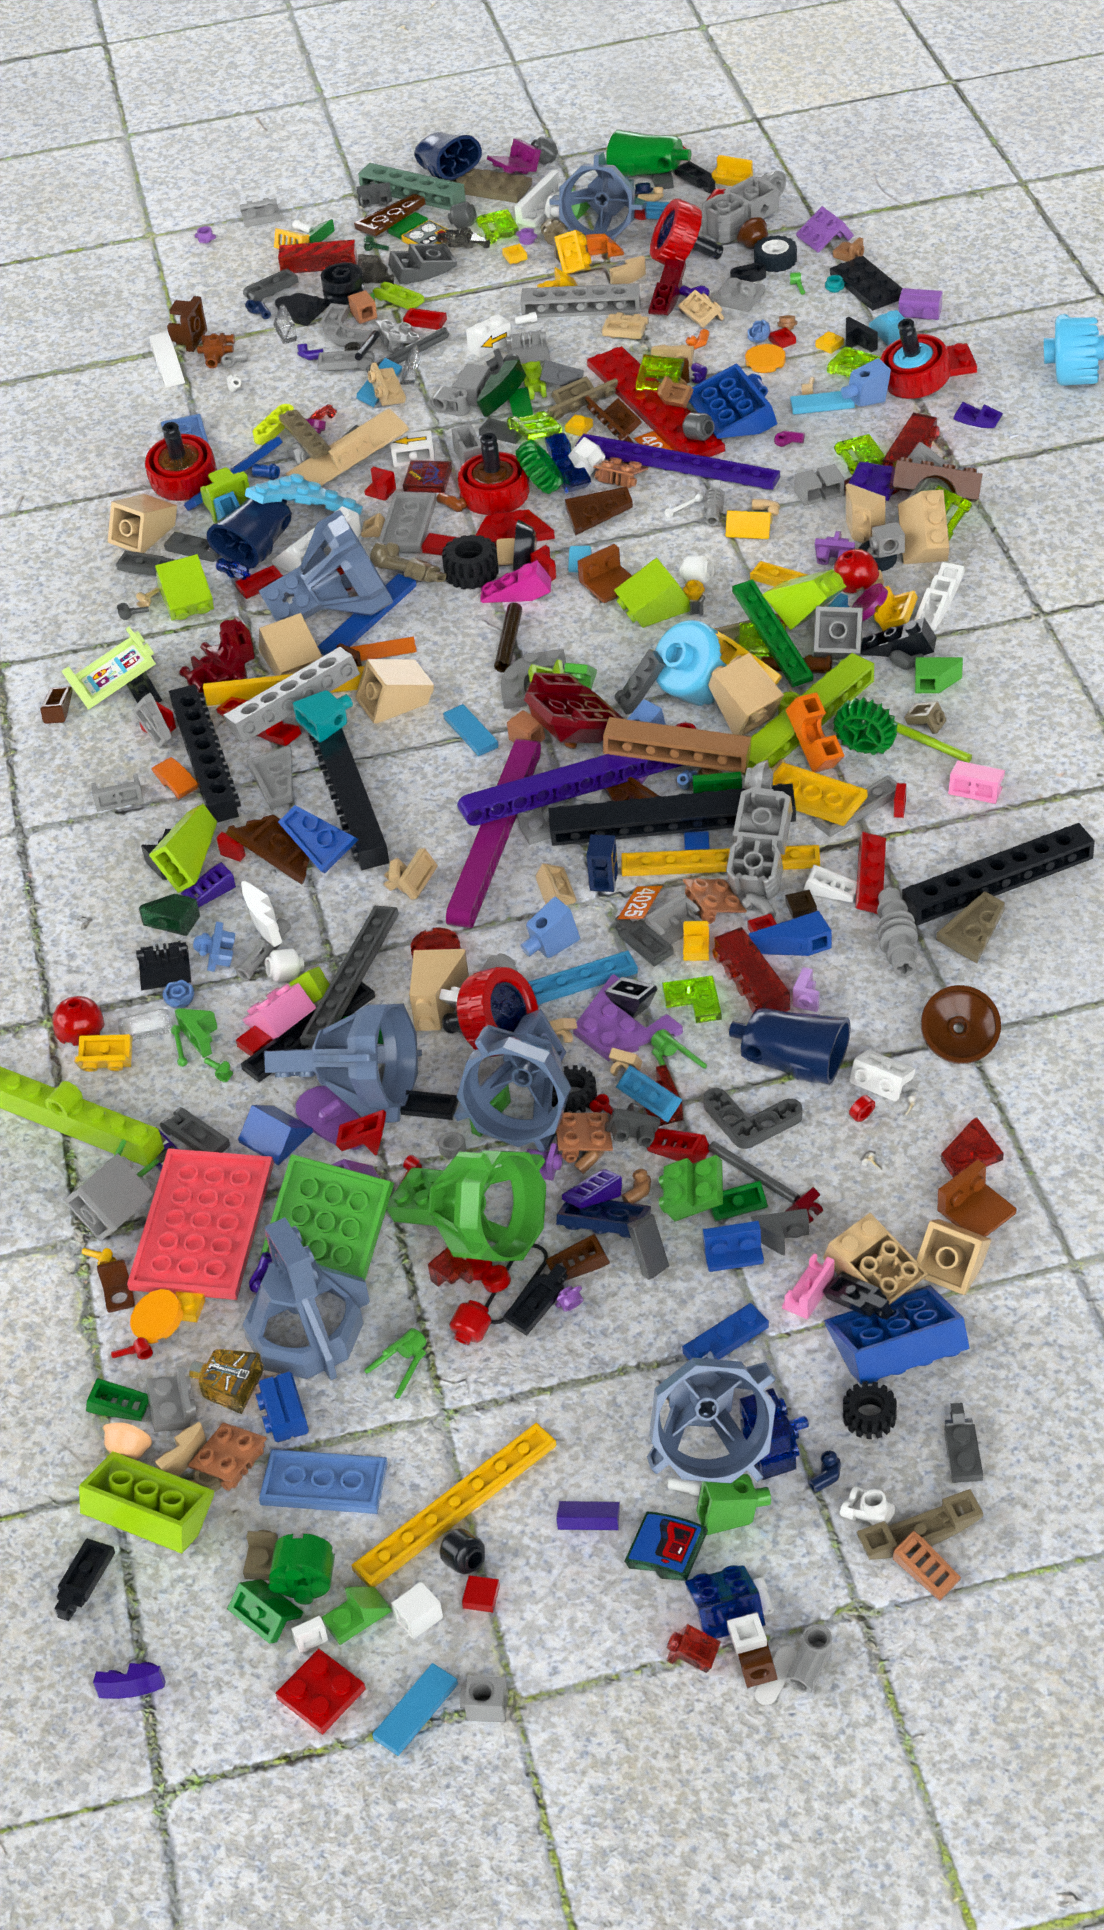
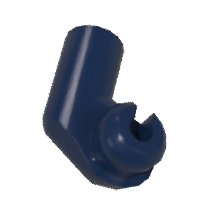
[245,299,271,319]
[808,1450,841,1494]

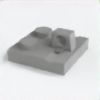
[713,277,765,312]

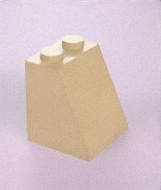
[108,494,177,553]
[259,613,322,676]
[708,653,784,736]
[355,659,434,723]
[409,949,469,1031]

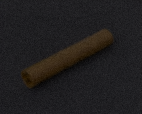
[494,603,523,673]

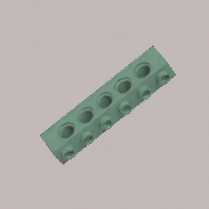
[358,163,466,211]

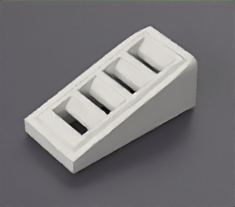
[803,865,857,903]

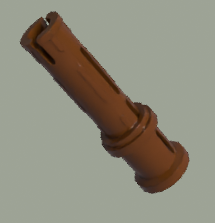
[761,655,832,673]

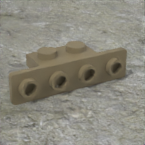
[545,376,619,422]
[279,409,331,459]

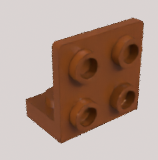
[577,544,632,603]
[937,1160,1017,1237]

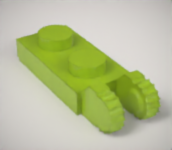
[372,282,424,310]
[521,361,547,400]

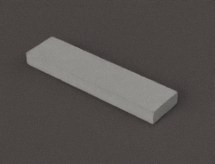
[814,775,897,837]

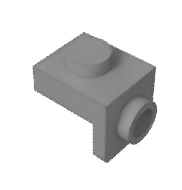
[287,442,311,466]

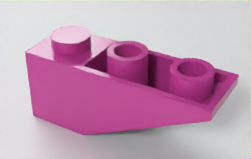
[480,560,551,603]

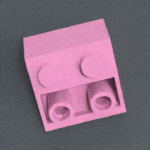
[242,983,316,1040]

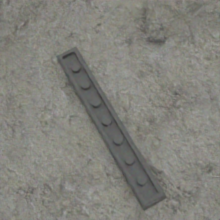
[300,905,399,1046]

